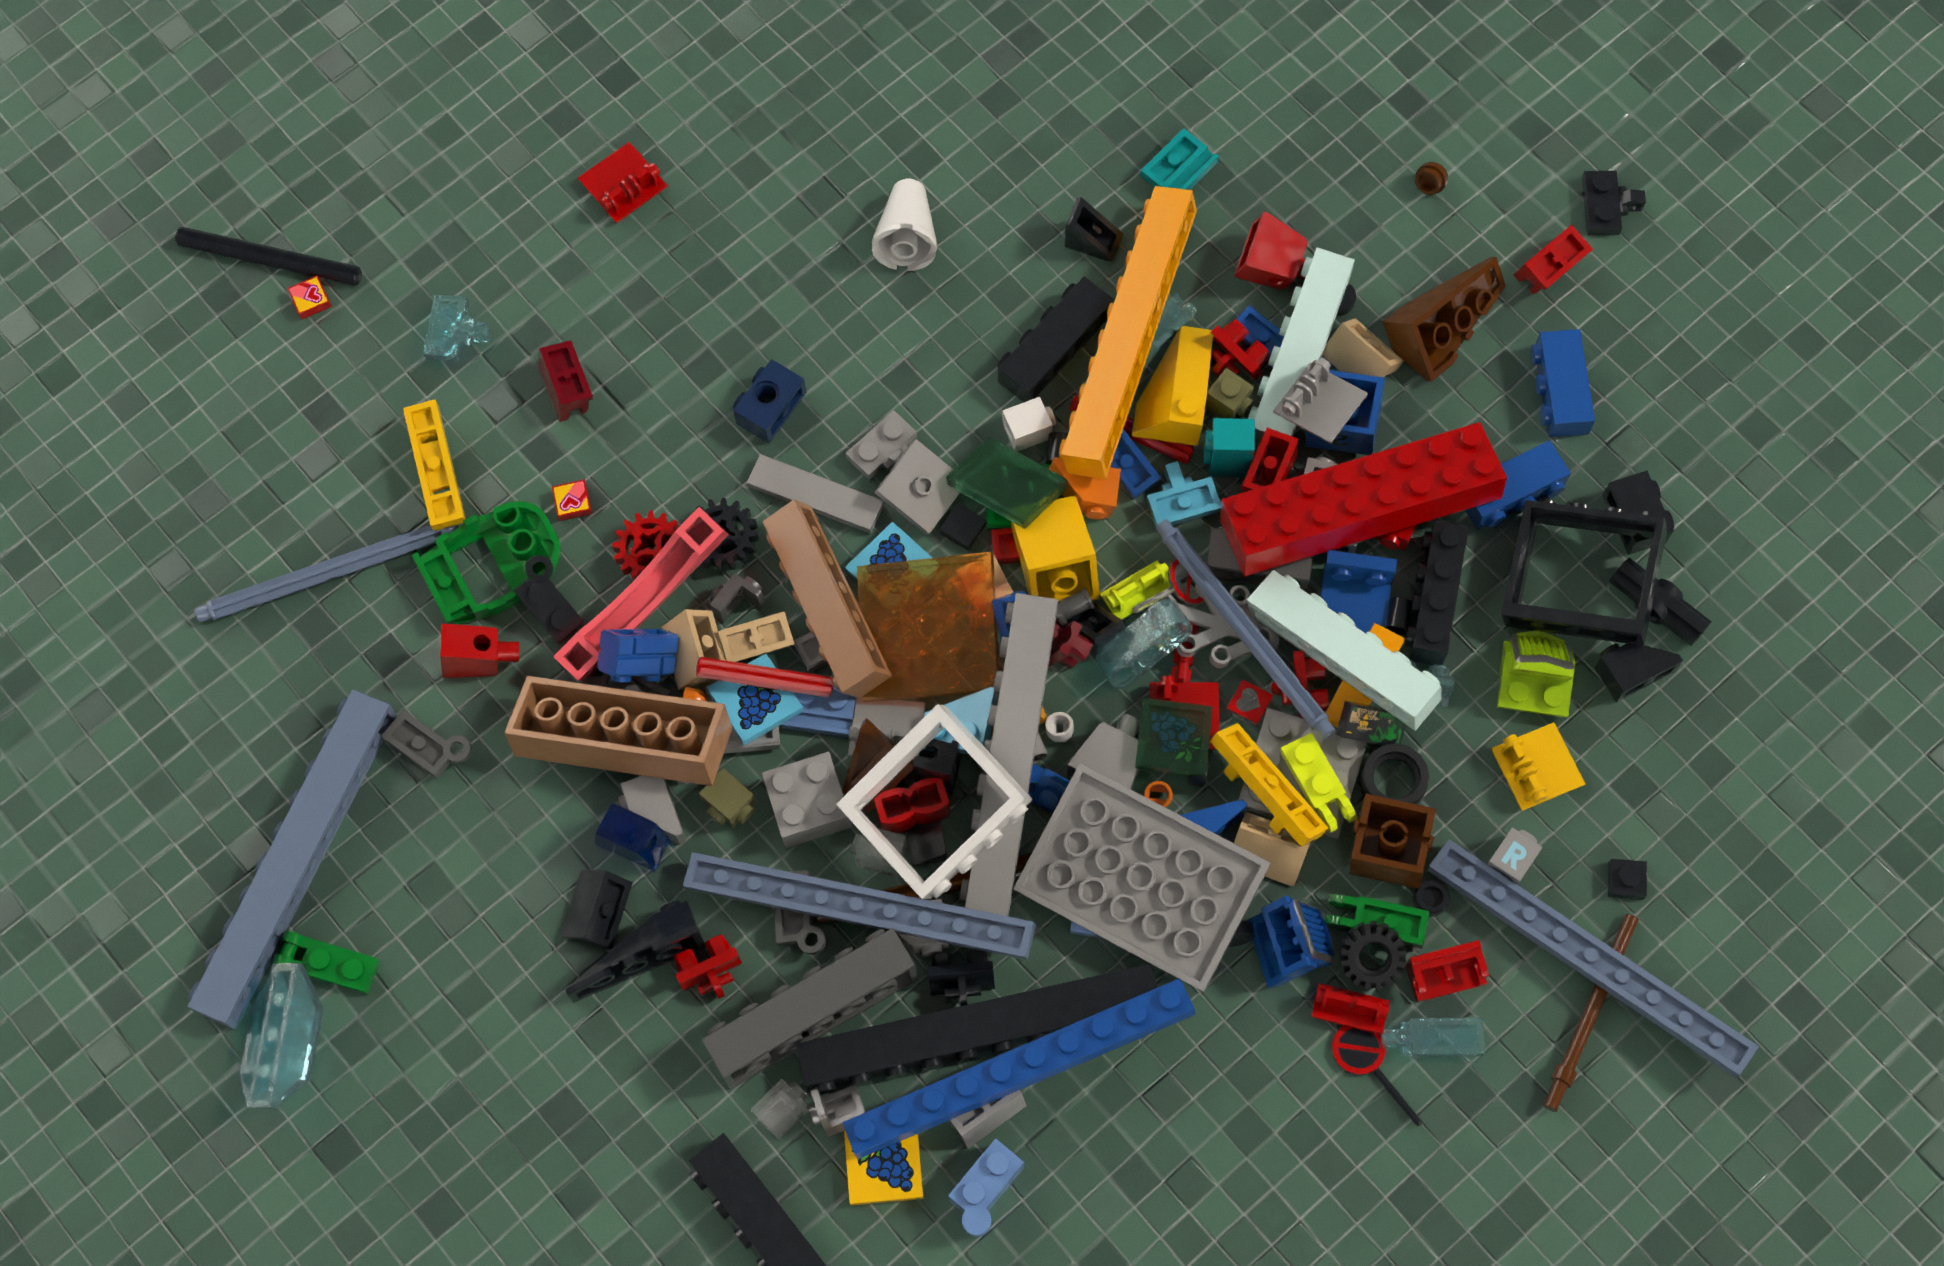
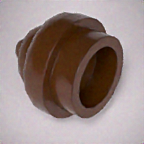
[1415,162,1448,195]

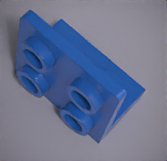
[1320,550,1397,633]

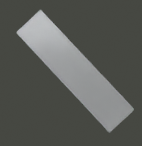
[747,454,884,534]

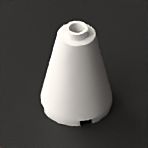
[872,178,937,271]

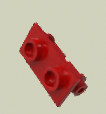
[1311,983,1390,1035]

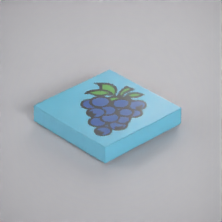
[845,522,941,615]
[706,653,803,746]

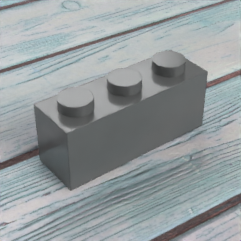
[1206,526,1313,592]

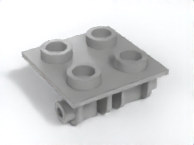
[1273,358,1368,444]
[848,697,926,760]

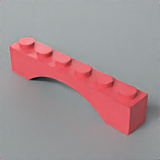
[553,507,729,682]

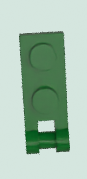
[272,930,380,995]

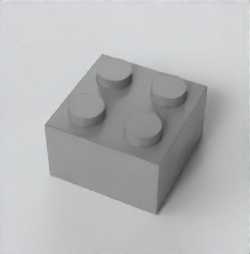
[762,752,852,849]

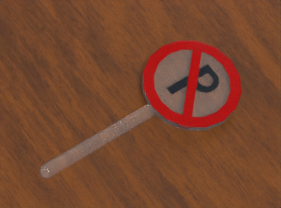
[1133,558,1204,613]

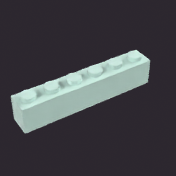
[1248,248,1355,441]
[1247,570,1441,731]

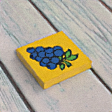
[844,1131,924,1206]

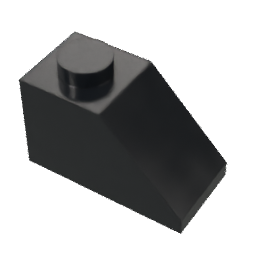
[1594,643,1683,702]

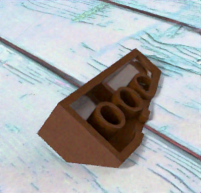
[1382,257,1506,382]

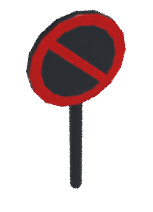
[1332,1026,1422,1126]

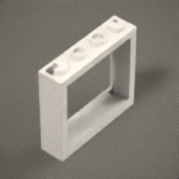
[836,704,1033,899]

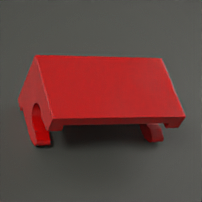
[1513,224,1593,294]
[1405,940,1489,1003]

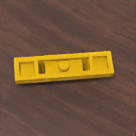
[403,399,466,531]
[1210,723,1329,847]

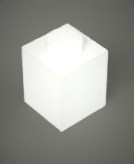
[1002,397,1056,452]

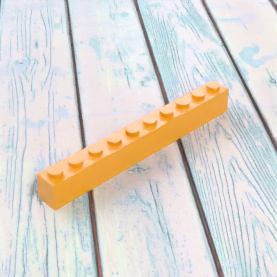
[1059,186,1197,479]

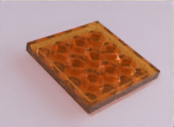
[857,552,999,702]

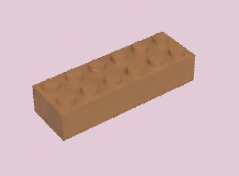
[504,676,733,786]

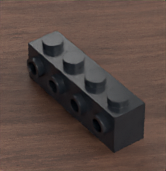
[1404,520,1469,667]

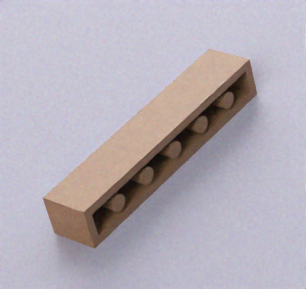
[763,499,892,698]

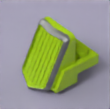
[1496,631,1575,718]

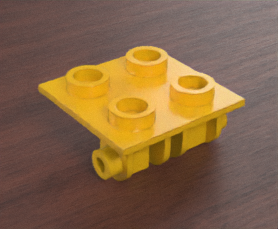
[1491,722,1585,811]

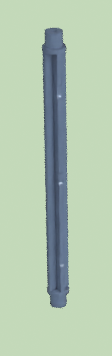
[1155,519,1335,739]
[195,525,459,622]

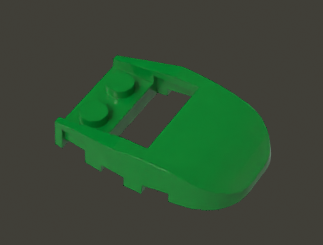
[412,501,561,625]

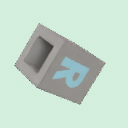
[1487,827,1543,885]

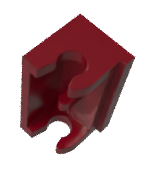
[538,340,593,422]

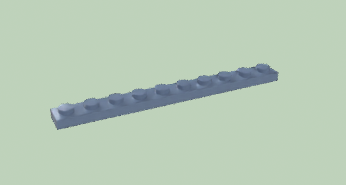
[1427,839,1759,1079]
[683,852,1036,960]

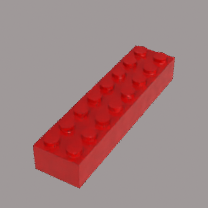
[1220,422,1507,577]

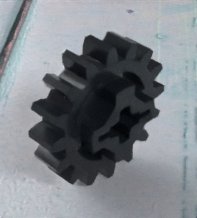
[696,498,759,572]

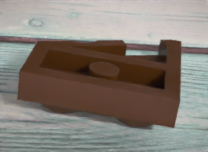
[842,718,914,814]

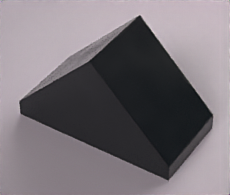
[1065,197,1124,261]
[1067,601,1125,661]

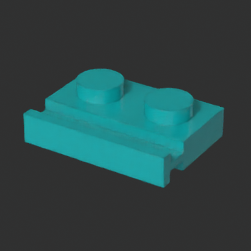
[1140,128,1219,190]

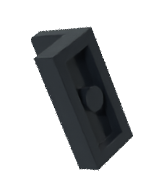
[561,870,633,950]

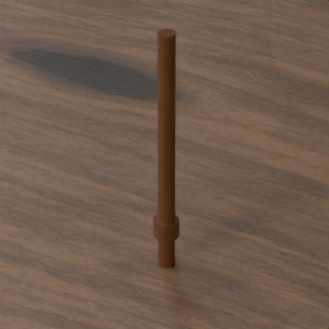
[1543,914,1639,1112]

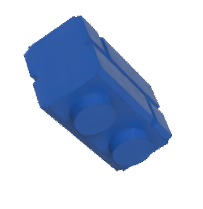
[597,628,679,682]

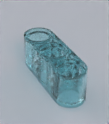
[1096,599,1192,689]

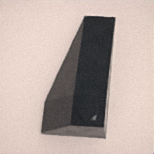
[565,900,706,1003]

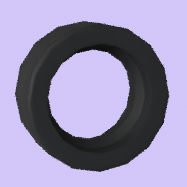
[1360,743,1430,804]

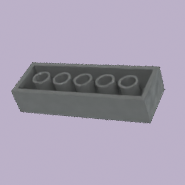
[702,928,918,1090]

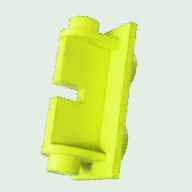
[1100,560,1175,620]

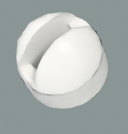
[1045,712,1074,742]

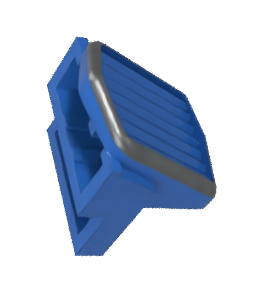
[1246,896,1335,988]

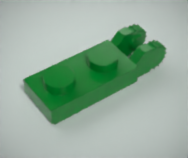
[1324,894,1429,949]

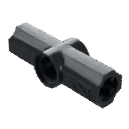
[1609,557,1712,646]

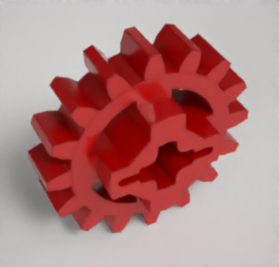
[612,510,679,581]

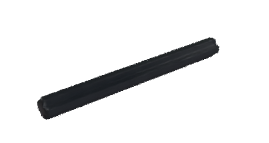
[175,227,362,285]

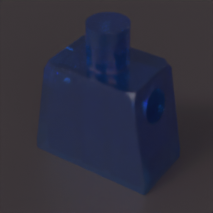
[595,803,671,872]

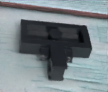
[1582,171,1646,235]

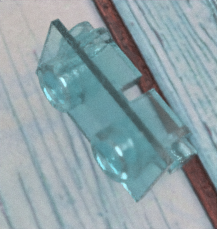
[1147,292,1197,359]

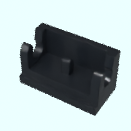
[913,739,961,794]

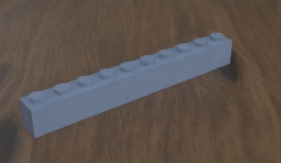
[187,689,397,1030]

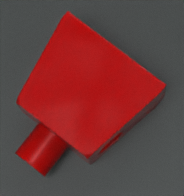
[1234,211,1308,290]
[440,624,519,678]

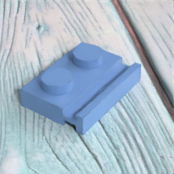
[781,685,857,738]

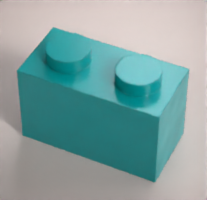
[1203,418,1255,477]

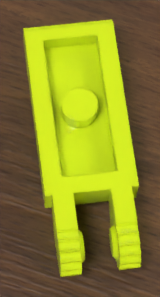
[1280,732,1358,833]

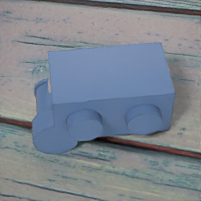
[948,1138,1024,1238]

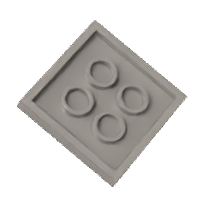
[1239,708,1367,839]

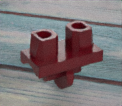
[1049,621,1094,669]

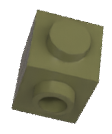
[1205,368,1254,419]
[699,768,757,829]

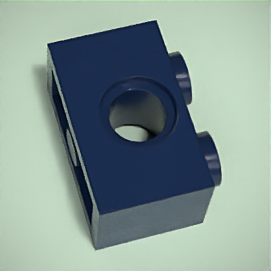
[733,359,807,443]

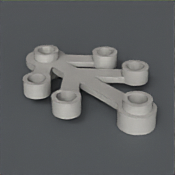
[1148,584,1279,668]

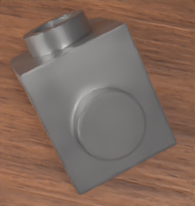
[710,573,765,623]
[808,1085,866,1137]

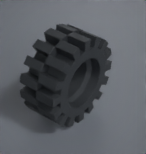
[1340,921,1406,991]

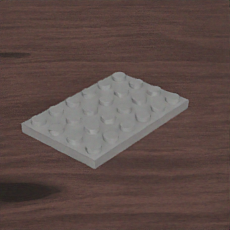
[1013,763,1271,992]

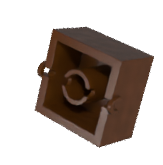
[1349,794,1436,889]

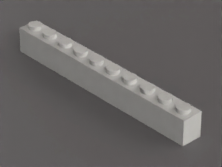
[960,593,1058,917]

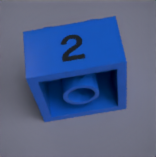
[1306,370,1385,455]

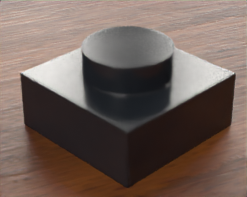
[1608,859,1647,899]

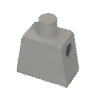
[1067,714,1145,790]

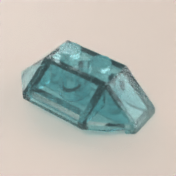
[240,963,324,1109]

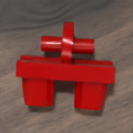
[1211,319,1270,380]
[1270,651,1329,719]
[674,934,742,999]

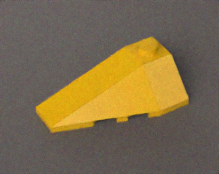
[1132,325,1213,446]

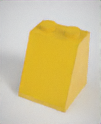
[1010,495,1100,601]

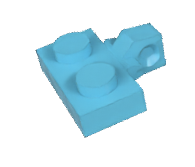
[1146,461,1221,526]

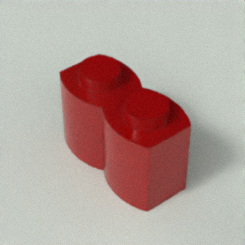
[874,778,950,834]

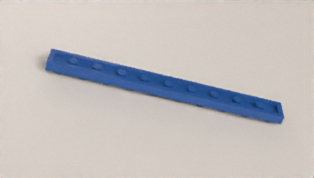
[842,978,1196,1160]

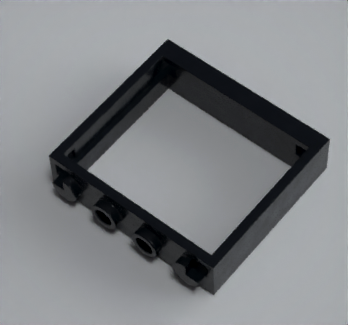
[1501,499,1667,646]

